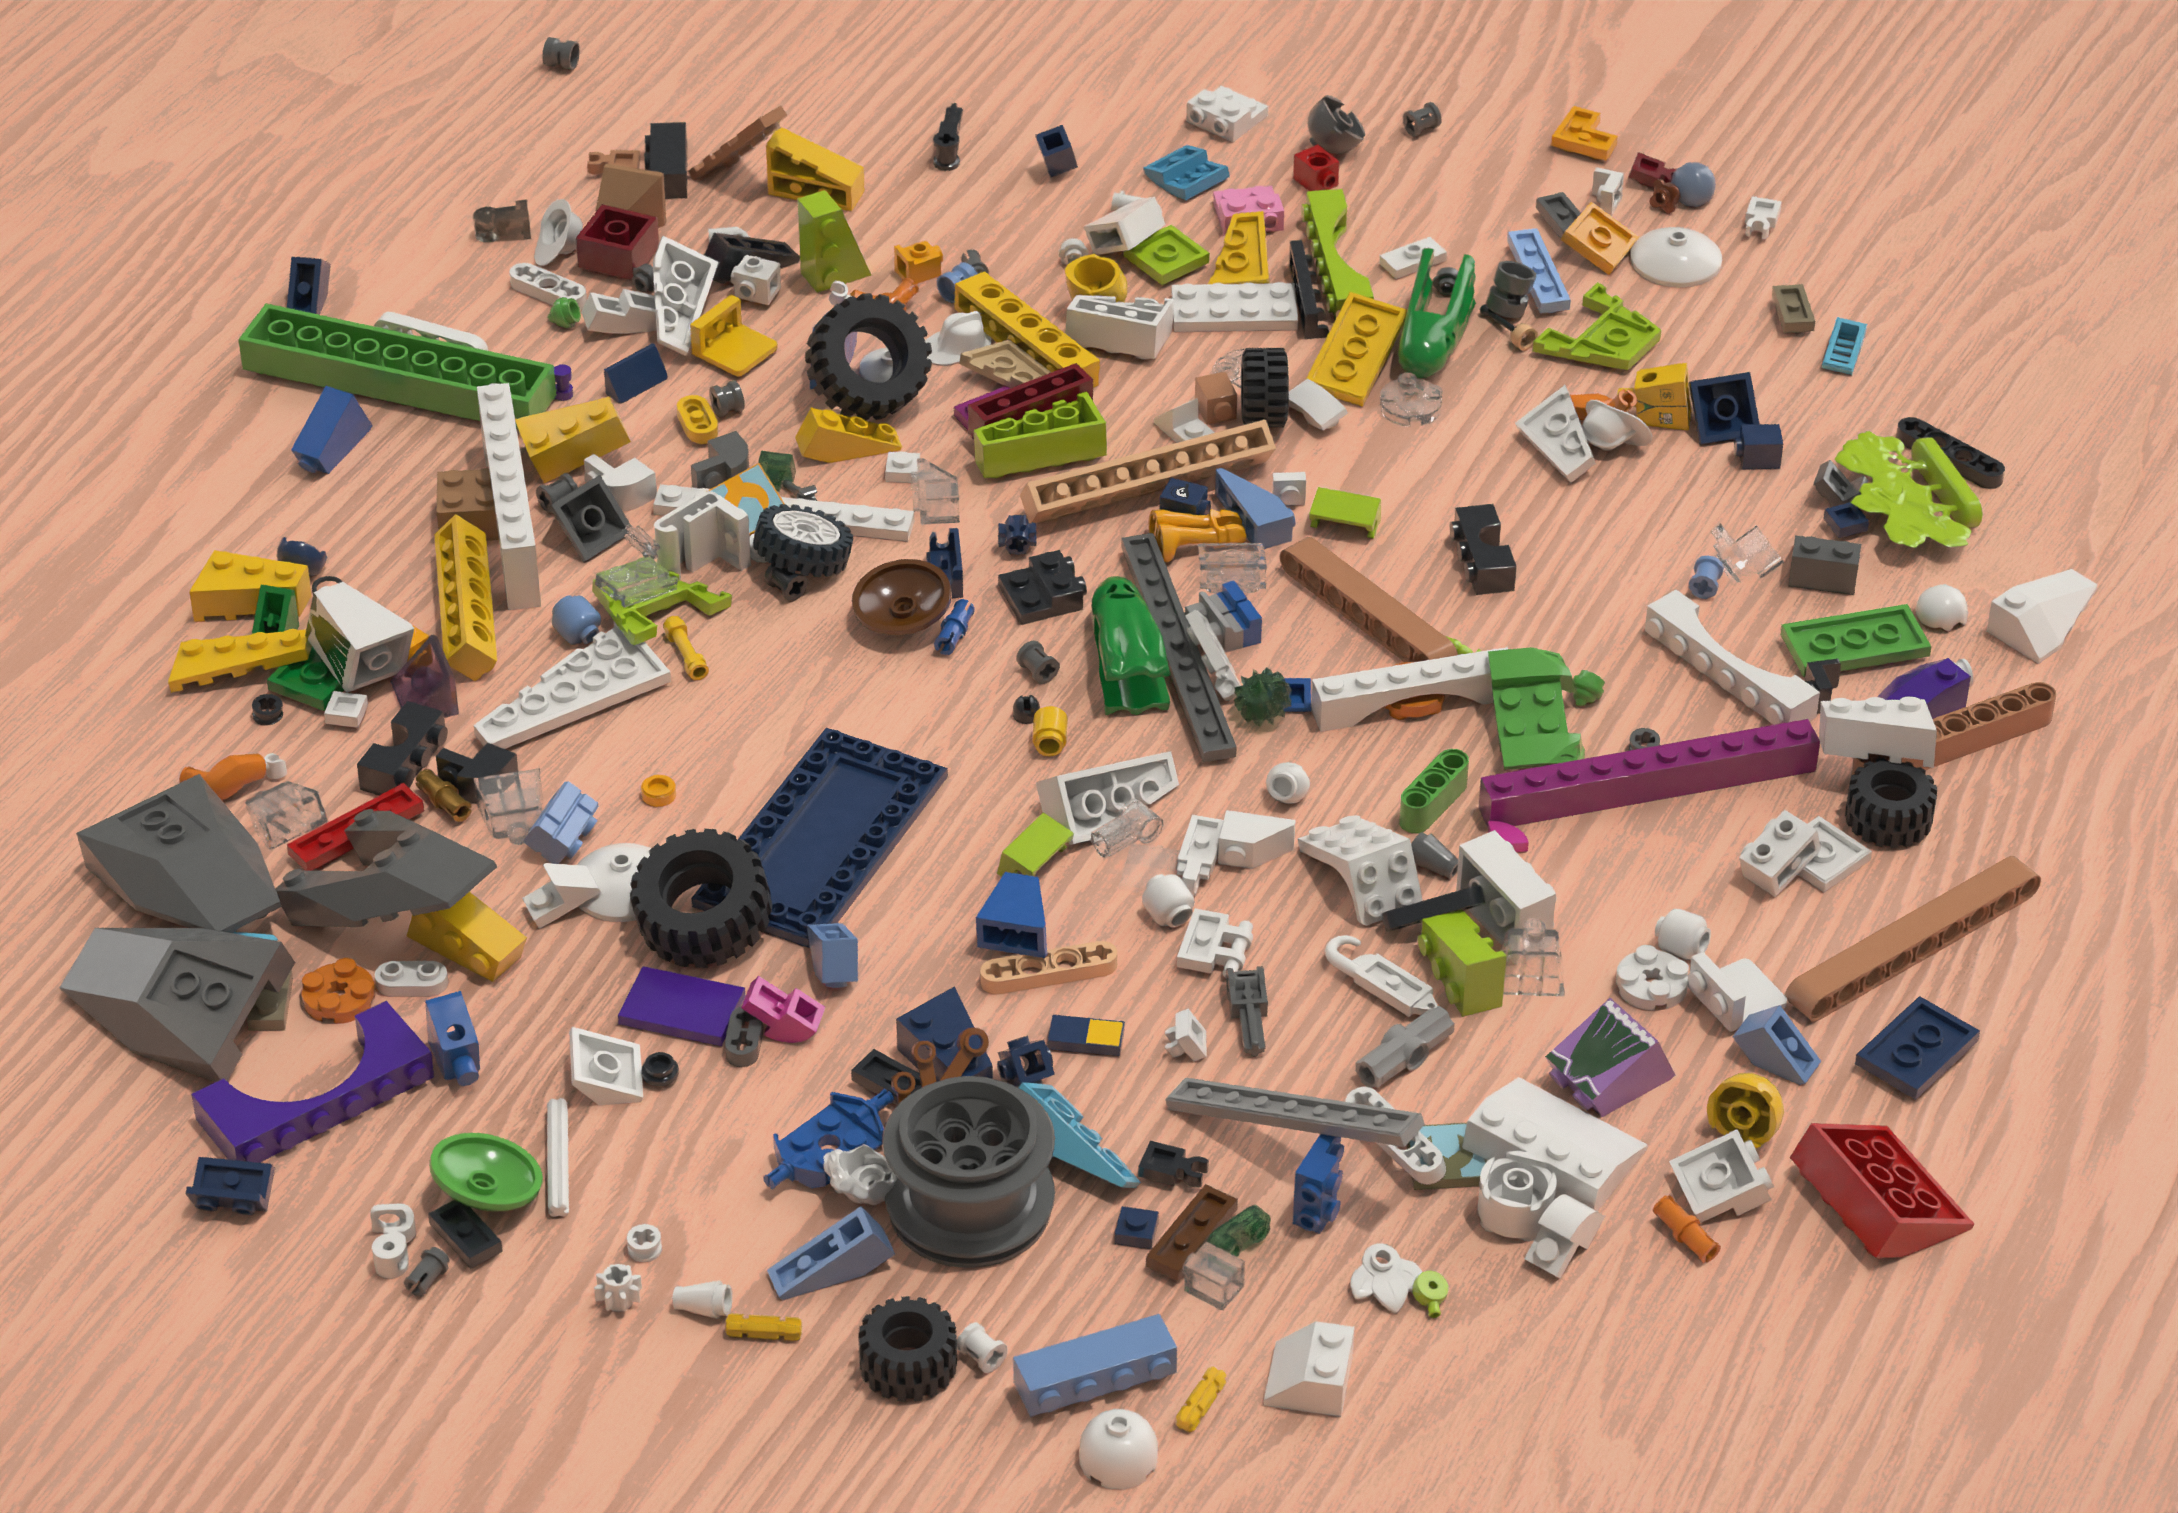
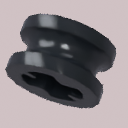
[252,694,283,725]

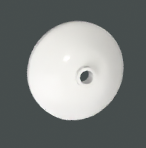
[1630,227,1722,288]
[577,843,651,922]

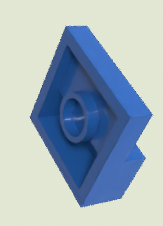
[1293,1134,1344,1234]

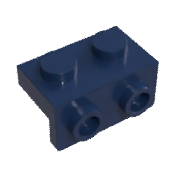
[185,1157,275,1215]

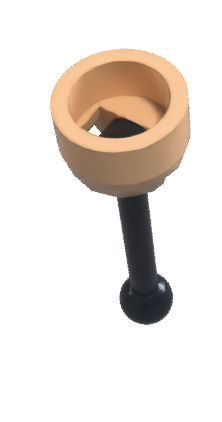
[1480,304,1538,351]

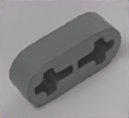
[725,1006,764,1067]

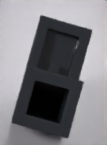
[436,743,519,804]

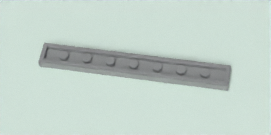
[1165,1078,1425,1147]

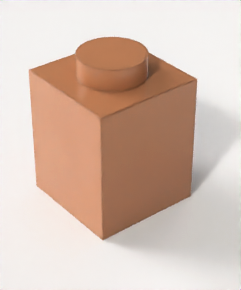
[1195,372,1237,425]

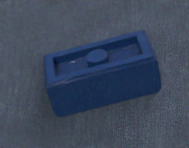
[604,343,668,404]

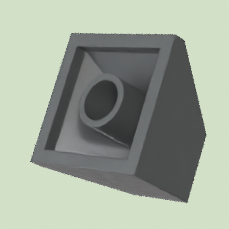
[549,475,634,562]

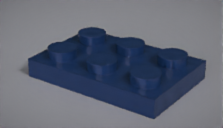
[1855,996,1980,1100]

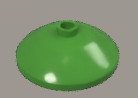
[429,1133,543,1212]

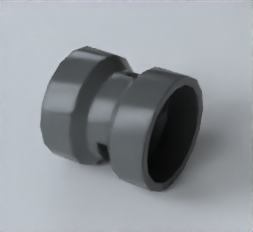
[542,37,580,70]

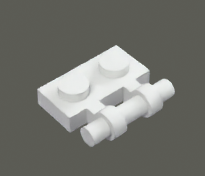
[1177,908,1253,978]

